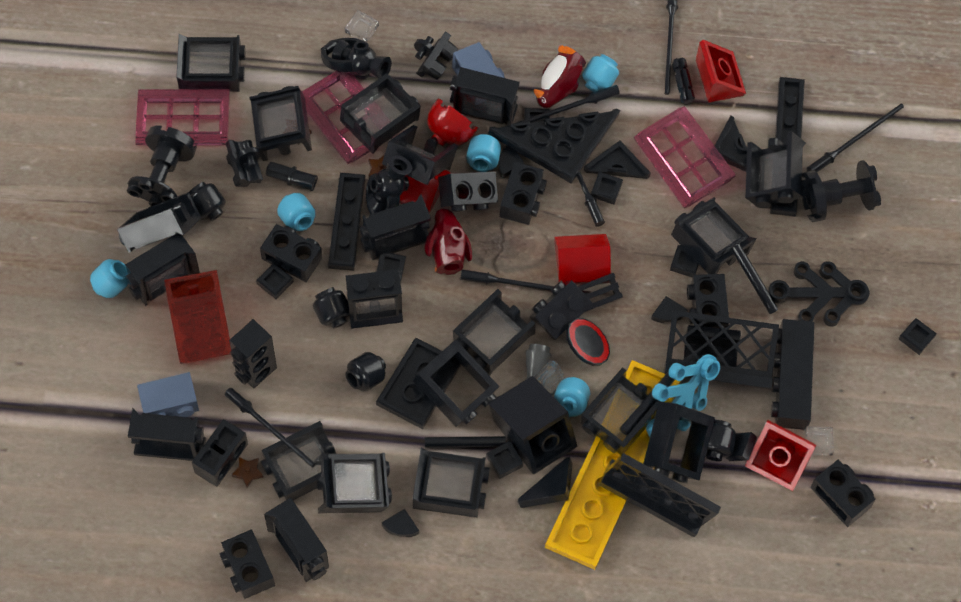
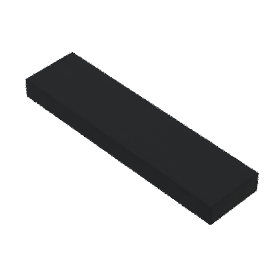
[328,172,366,271]

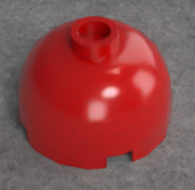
[427,98,478,146]

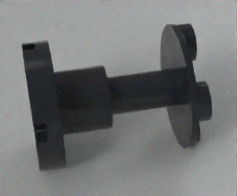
[127,125,197,206]
[802,160,881,223]

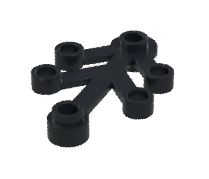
[768,261,870,327]

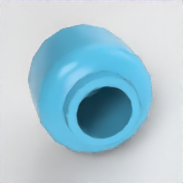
[582,54,619,92]
[466,134,501,172]
[277,193,316,231]
[90,259,129,298]
[554,377,591,417]

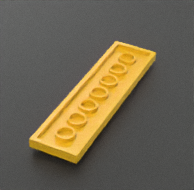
[545,360,681,570]

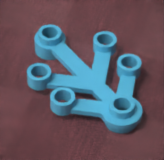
[646,354,720,437]

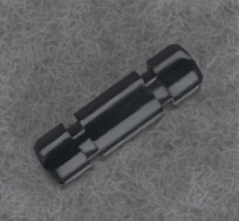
[672,57,695,105]

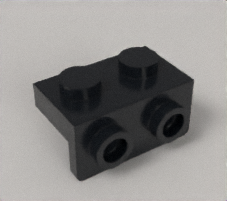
[530,280,593,340]

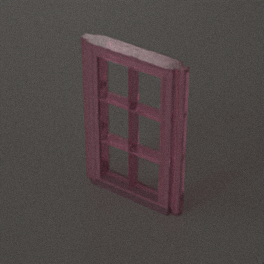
[302,71,394,164]
[135,89,230,145]
[634,106,736,209]

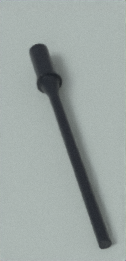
[664,0,678,95]
[505,85,620,127]
[807,104,904,172]
[577,172,605,227]
[460,269,590,295]
[225,388,316,468]

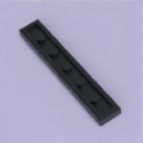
[770,77,805,217]

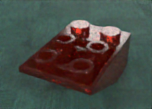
[164,270,231,364]

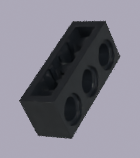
[229,319,277,389]

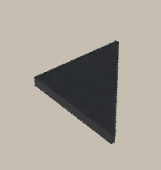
[488,109,621,184]

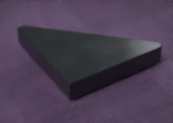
[710,115,747,172]
[584,140,651,179]
[518,457,573,508]

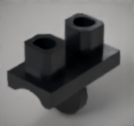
[414,31,458,80]
[226,140,263,187]

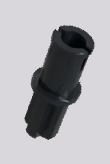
[266,162,318,191]

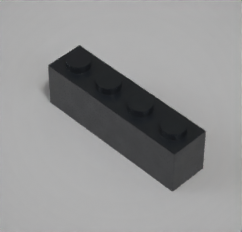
[771,319,815,430]

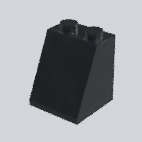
[488,376,578,475]

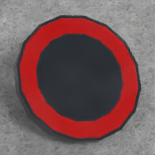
[566,318,610,366]

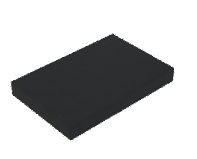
[376,337,461,429]

